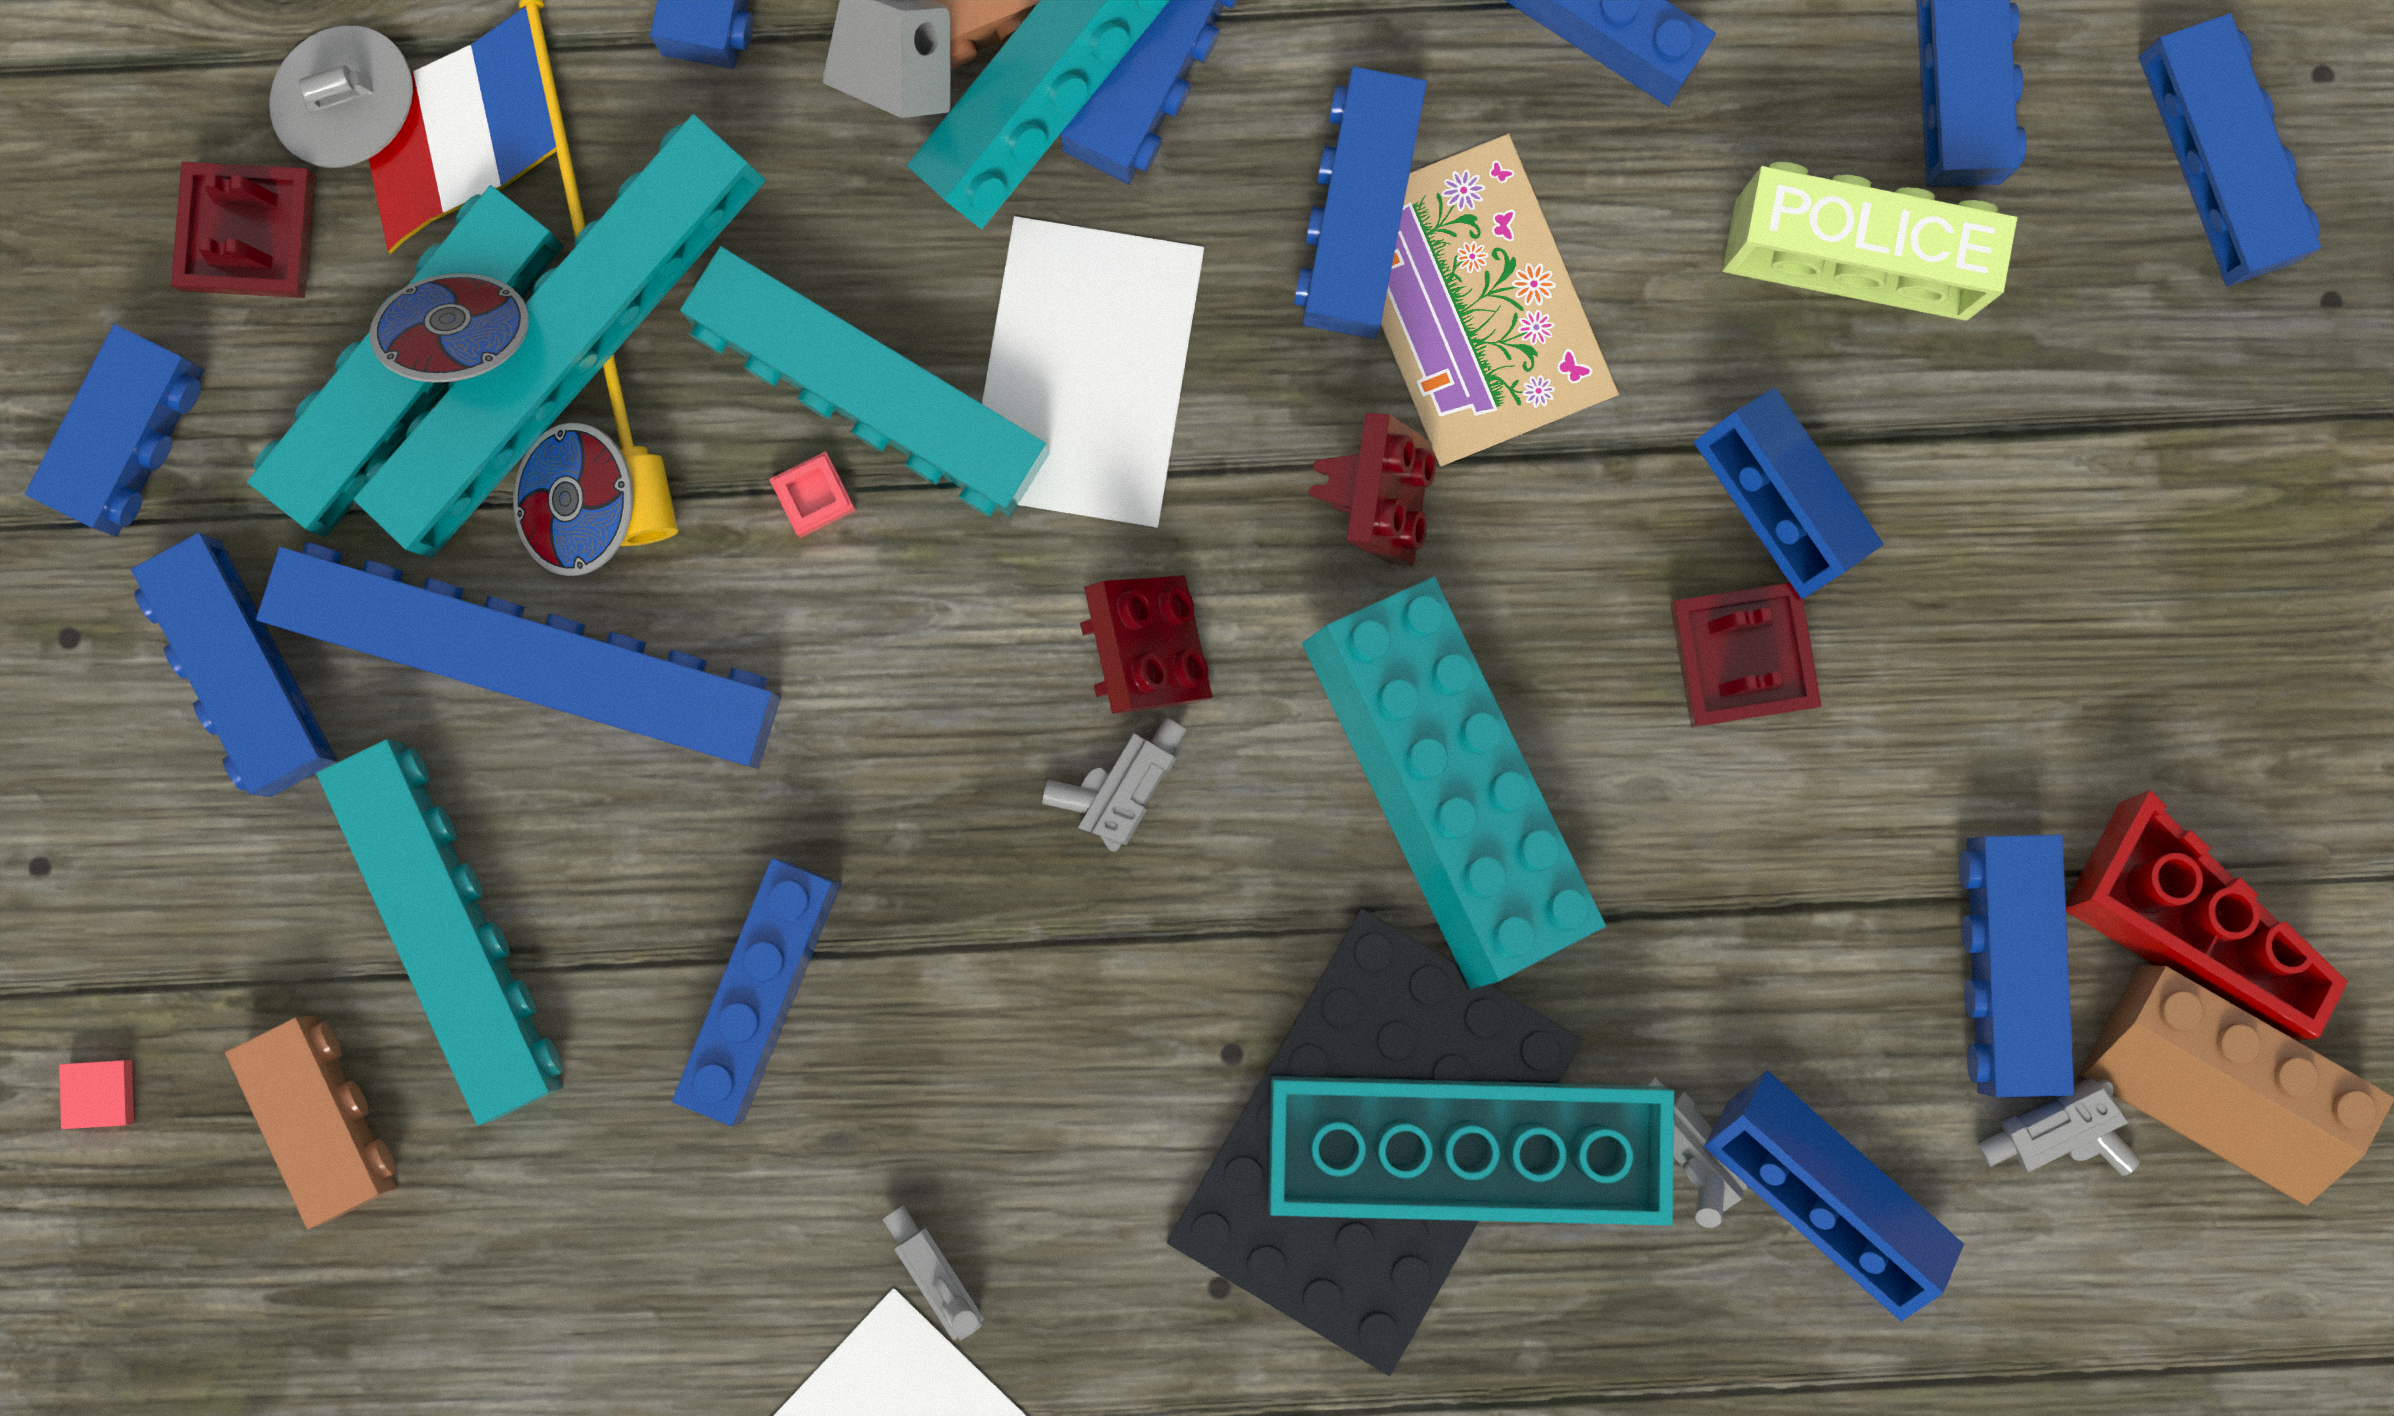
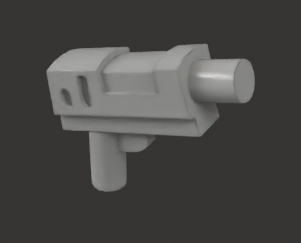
[1042,717,1186,852]
[1643,1076,1749,1228]
[1977,1077,2140,1176]
[882,1205,985,1341]

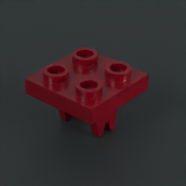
[171,162,315,298]
[1309,413,1436,566]
[1080,575,1213,714]
[1670,583,1822,728]

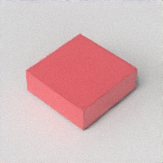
[769,451,856,538]
[59,1059,134,1129]

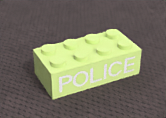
[1722,162,2017,321]

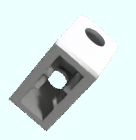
[823,0,950,118]

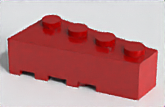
[2065,790,2348,1041]

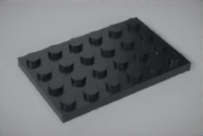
[1167,908,1584,1376]

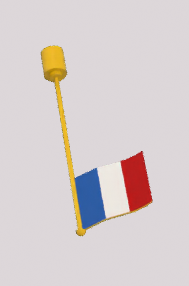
[369,0,678,546]

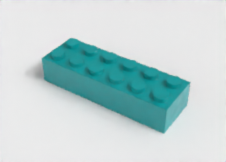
[1302,576,1606,990]
[1268,1076,1674,1226]

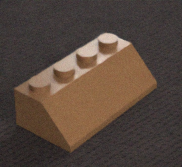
[2078,965,2394,1206]

